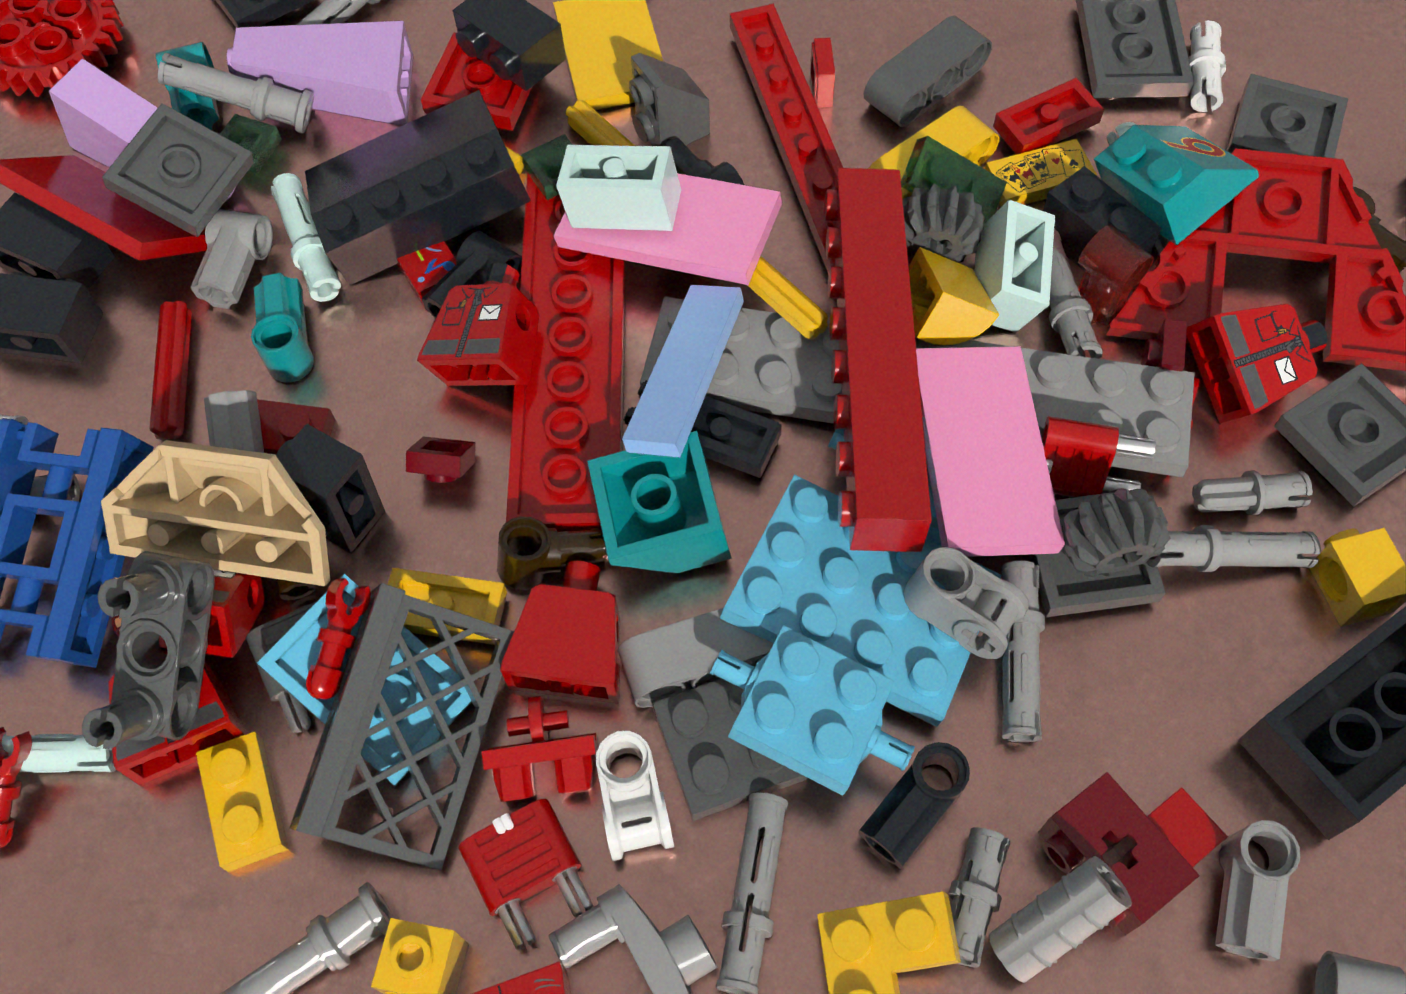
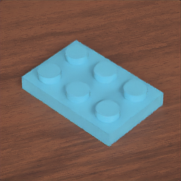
[257,574,472,787]

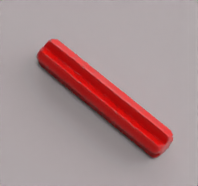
[149,300,192,441]

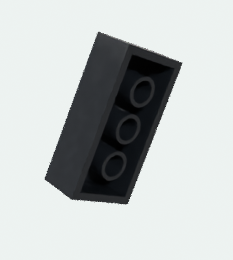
[1238,606,1406,840]

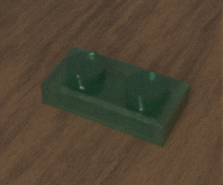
[901,136,1007,225]

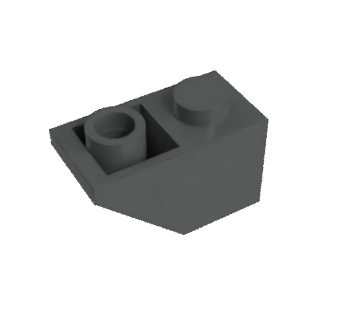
[629,53,710,146]

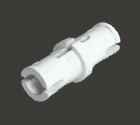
[1189,20,1226,113]

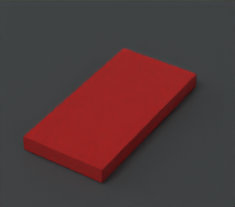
[0,155,207,261]

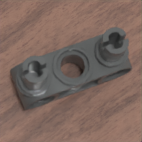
[82,551,215,749]

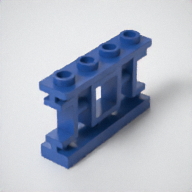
[0,418,154,668]

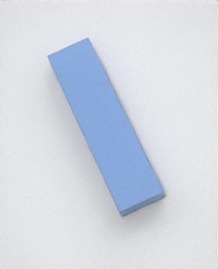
[622,285,744,458]

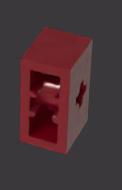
[1038,772,1200,935]

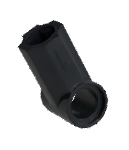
[421,231,522,319]
[858,742,970,869]

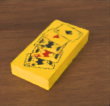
[984,139,1097,207]

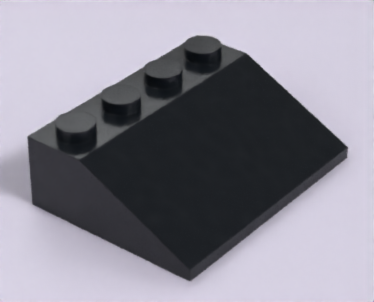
[305,90,531,285]

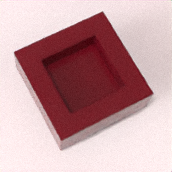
[1141,319,1187,372]
[406,436,476,483]

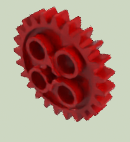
[0,0,124,97]

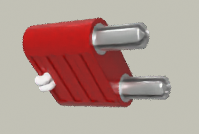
[1041,416,1156,498]
[458,798,593,950]

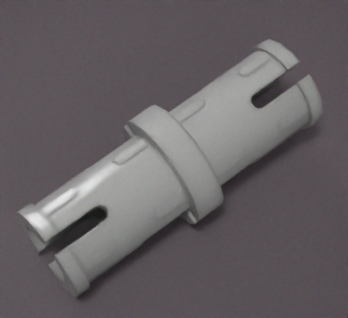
[948,827,1011,968]

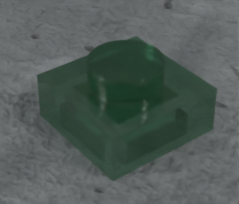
[220,114,282,174]
[521,134,573,200]

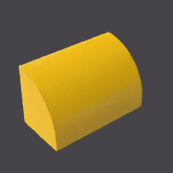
[909,247,999,345]

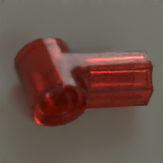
[1078,225,1154,325]

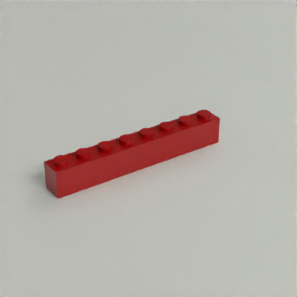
[824,168,932,552]

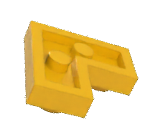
[817,891,961,994]

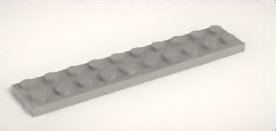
[640,297,1195,478]

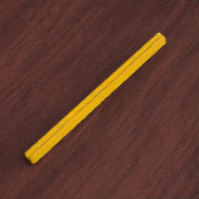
[565,100,828,340]

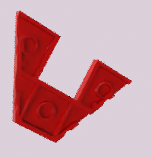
[1106,148,1406,371]

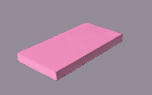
[553,173,782,285]
[916,346,1065,557]

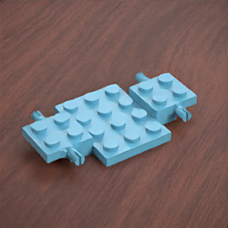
[710,429,1002,796]

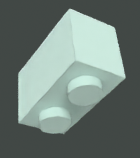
[556,145,681,231]
[974,200,1055,333]

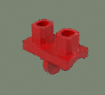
[481,696,599,802]

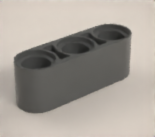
[863,16,992,127]

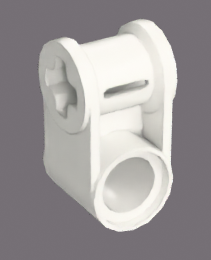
[596,731,674,861]

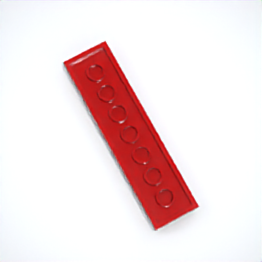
[506,170,625,532]

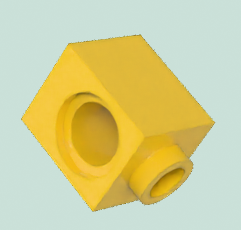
[1310,528,1406,627]
[371,918,469,994]

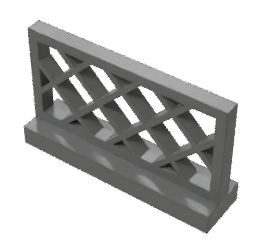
[289,583,514,870]

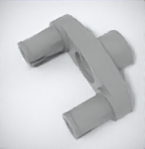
[548,884,718,994]

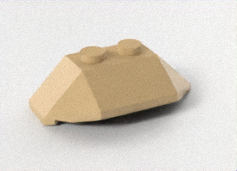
[101,440,330,586]

